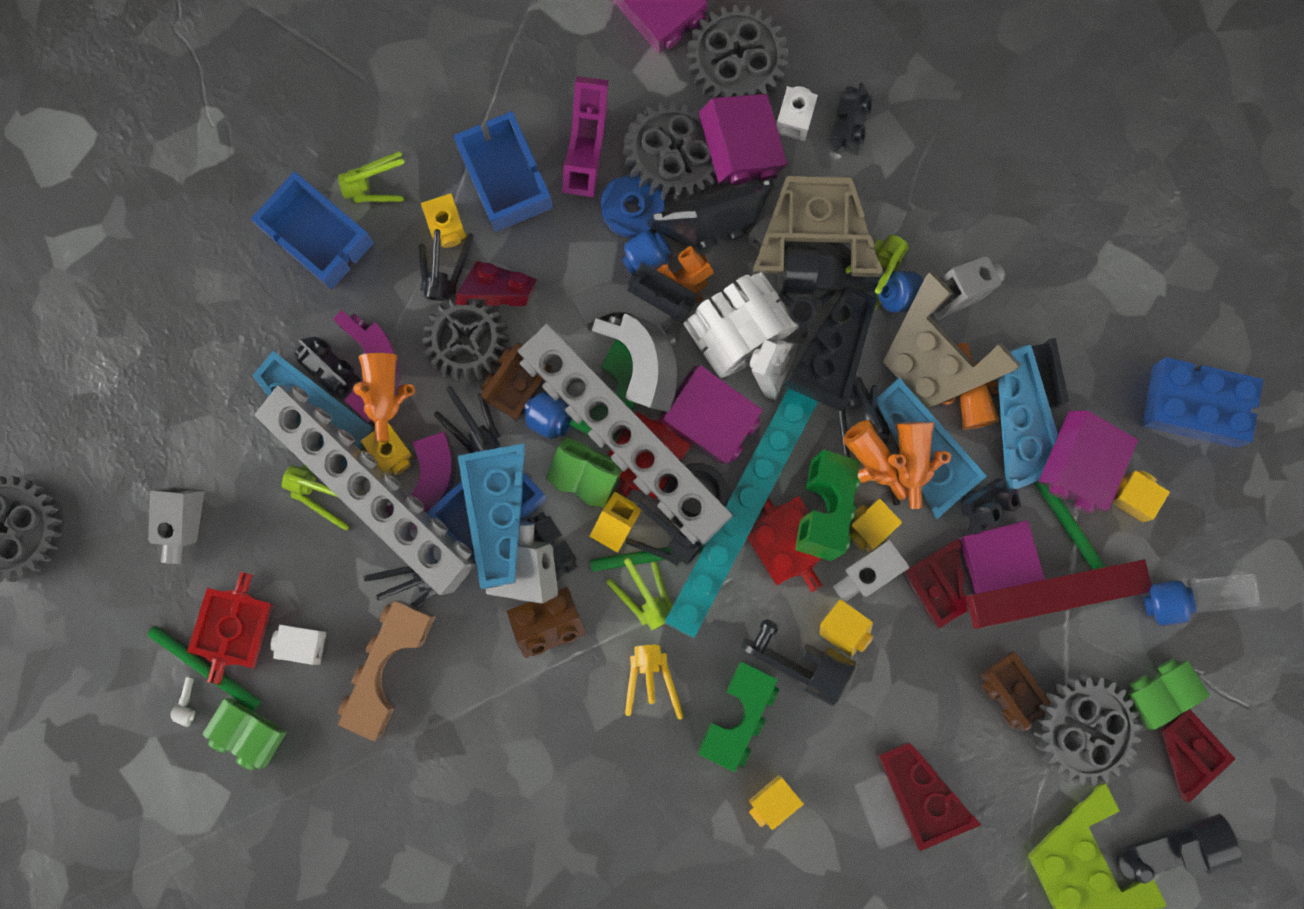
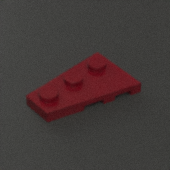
[878,742,981,851]

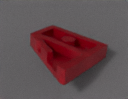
[455,261,537,306]
[903,539,968,629]
[1161,709,1236,803]

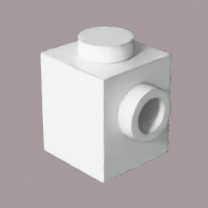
[776,86,818,141]
[271,625,327,665]

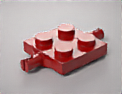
[607,411,692,501]
[747,496,823,592]
[187,572,274,685]

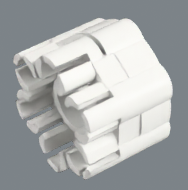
[683,272,799,379]

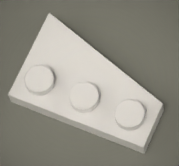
[750,340,801,401]

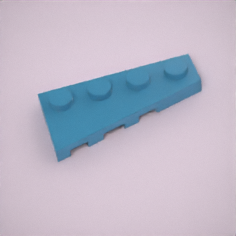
[998,345,1058,489]
[252,351,374,471]
[877,378,987,519]
[458,443,525,590]

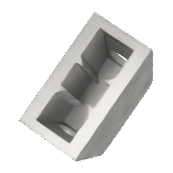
[933,256,1005,320]
[148,487,205,564]
[486,521,558,603]
[833,538,910,602]

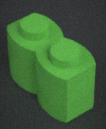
[546,438,622,507]
[1125,658,1210,730]
[203,698,287,771]

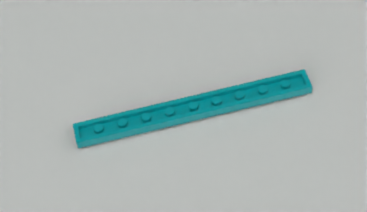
[665,388,818,639]

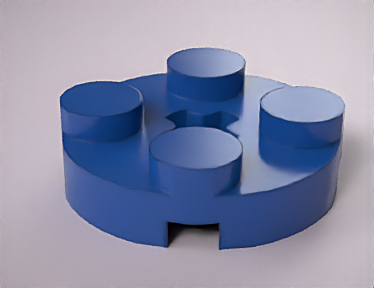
[601,174,664,238]

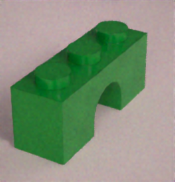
[570,339,636,446]
[795,449,860,561]
[697,662,780,772]

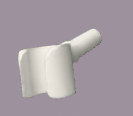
[171,677,196,727]

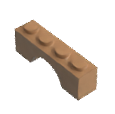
[338,600,436,742]

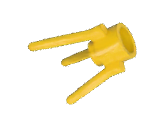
[625,644,684,720]

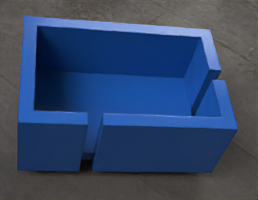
[453,111,553,233]
[251,171,374,290]
[1142,357,1263,448]
[427,446,548,560]

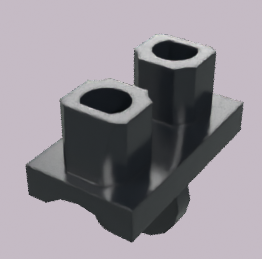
[961,478,1021,534]

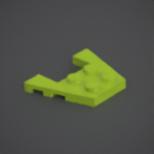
[1028,782,1167,909]

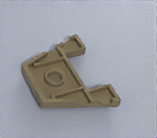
[753,176,882,277]
[883,271,1022,409]

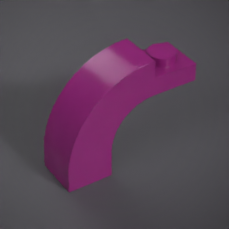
[562,76,609,197]
[333,310,400,427]
[387,431,456,530]

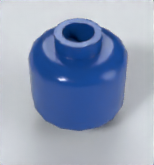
[622,230,672,274]
[878,271,924,313]
[524,391,572,439]
[1143,580,1196,626]

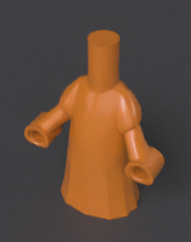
[941,342,1001,430]
[354,353,415,442]
[843,420,909,501]
[888,421,951,509]

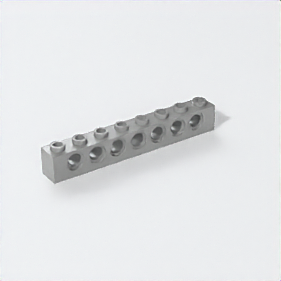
[518,323,732,545]
[254,385,476,596]

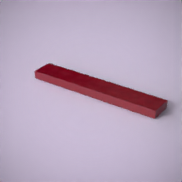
[966,559,1152,629]

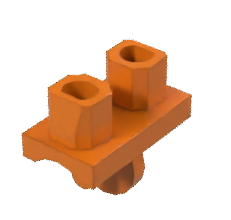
[656,246,715,303]

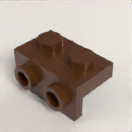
[481,342,552,422]
[507,587,586,658]
[980,652,1051,731]

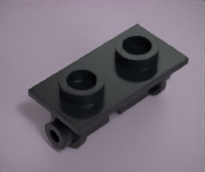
[831,83,872,155]
[627,262,698,323]
[294,337,361,398]
[527,512,578,581]

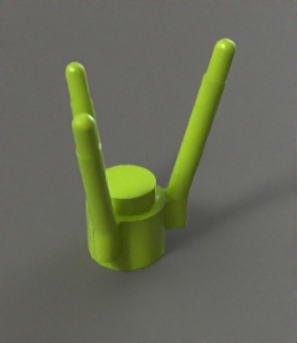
[338,151,405,204]
[845,235,909,310]
[281,464,349,531]
[606,558,673,630]

